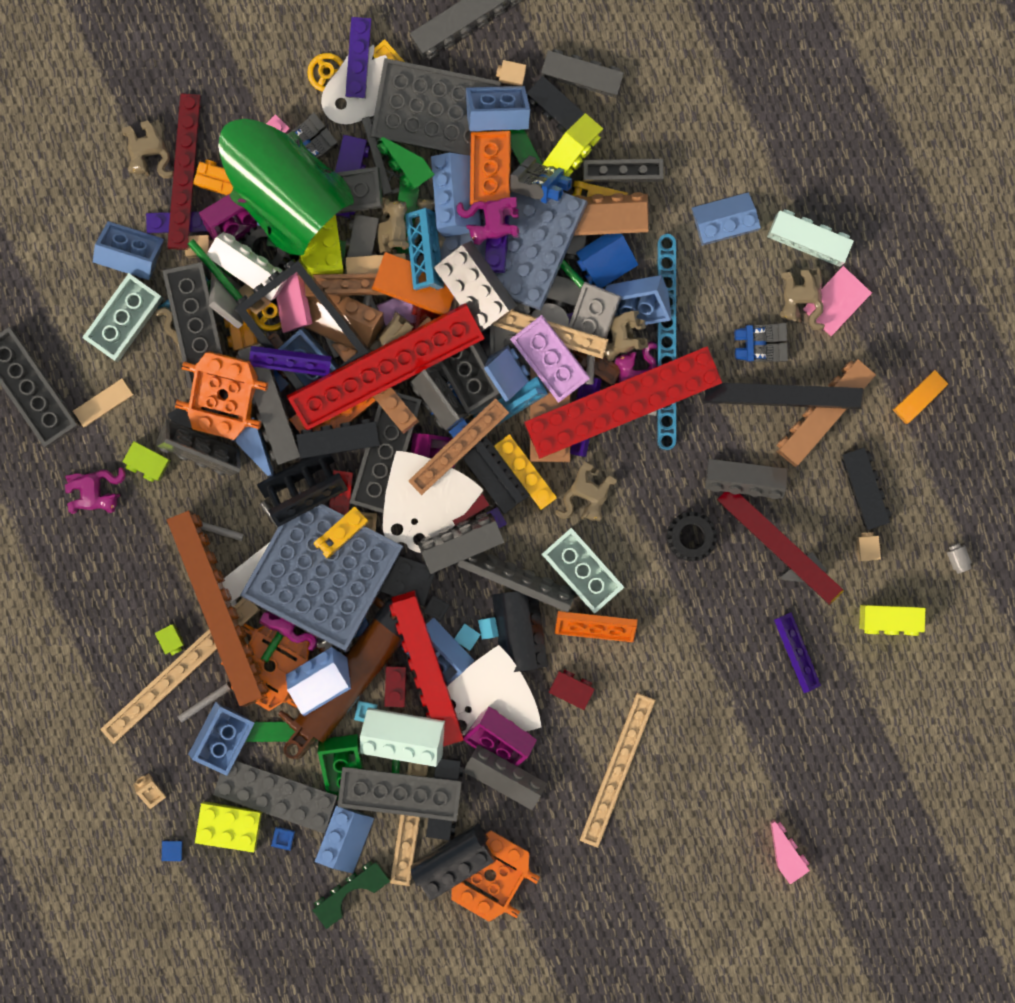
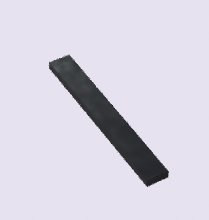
[704,383,864,409]

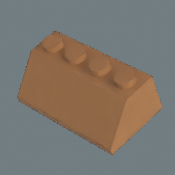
[574,192,649,236]
[304,296,384,352]

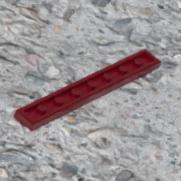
[717,492,844,605]

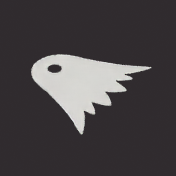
[321,45,387,124]

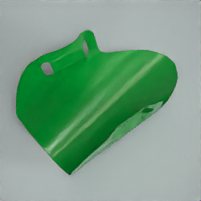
[218,119,354,255]

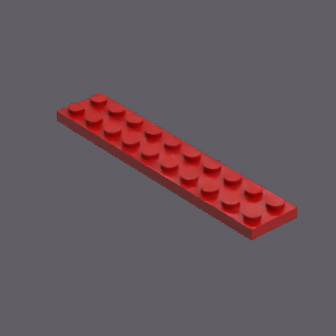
[287,303,484,430]
[524,346,722,459]

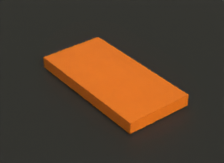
[470,131,511,206]
[372,252,454,315]
[555,611,637,642]

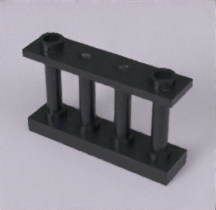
[257,454,348,527]

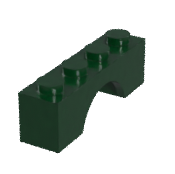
[312,860,391,929]

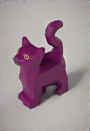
[457,197,520,245]
[614,342,658,383]
[65,467,126,514]
[260,611,318,651]

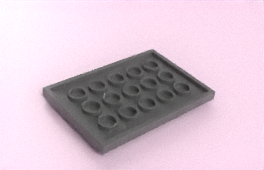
[370,58,501,156]

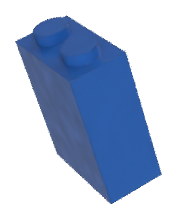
[576,233,638,288]

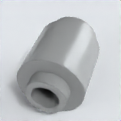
[946,543,972,574]

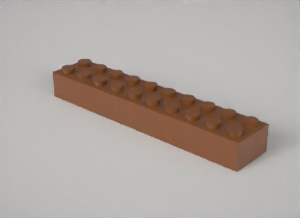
[166,510,269,707]

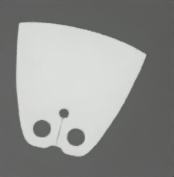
[383,451,483,553]
[447,645,541,735]

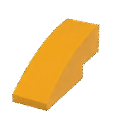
[893,370,948,424]

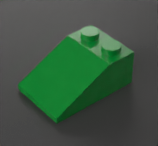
[318,734,364,801]

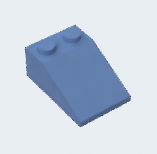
[484,345,530,402]
[232,417,274,477]

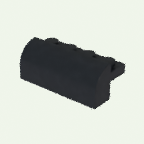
[462,436,530,514]
[492,591,548,672]
[411,822,496,901]

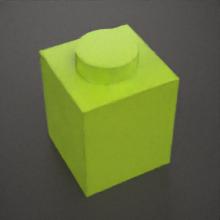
[155,624,185,656]

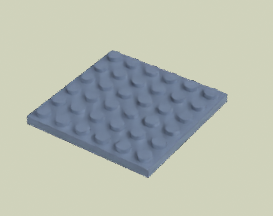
[440,191,588,310]
[240,492,403,652]

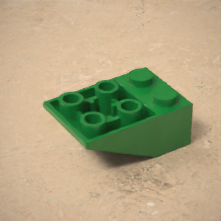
[376,137,434,189]

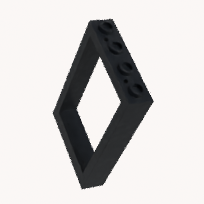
[234,258,371,390]

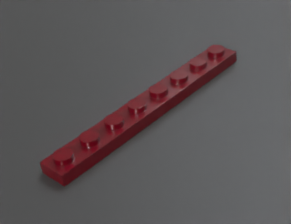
[167,94,201,250]

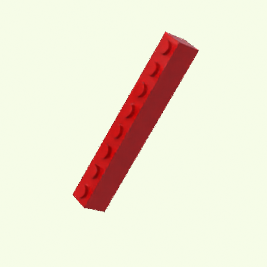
[389,590,464,747]

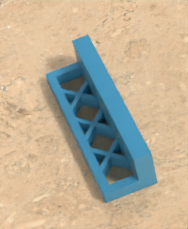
[405,208,444,291]
[473,377,548,427]

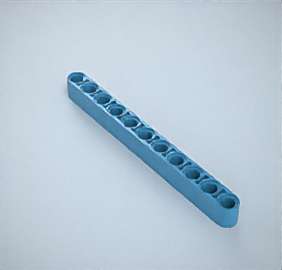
[657,234,676,451]

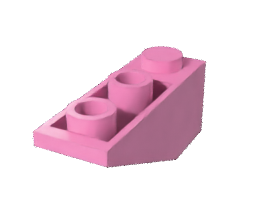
[770,820,810,884]

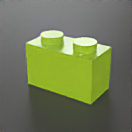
[123,441,171,482]

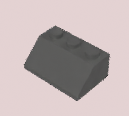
[411,367,469,431]

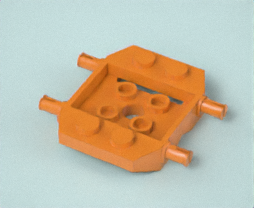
[175,351,268,440]
[221,623,310,711]
[451,830,540,922]

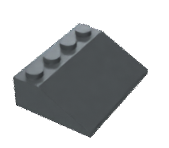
[157,419,241,476]

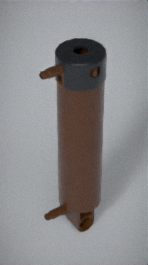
[278,597,404,760]

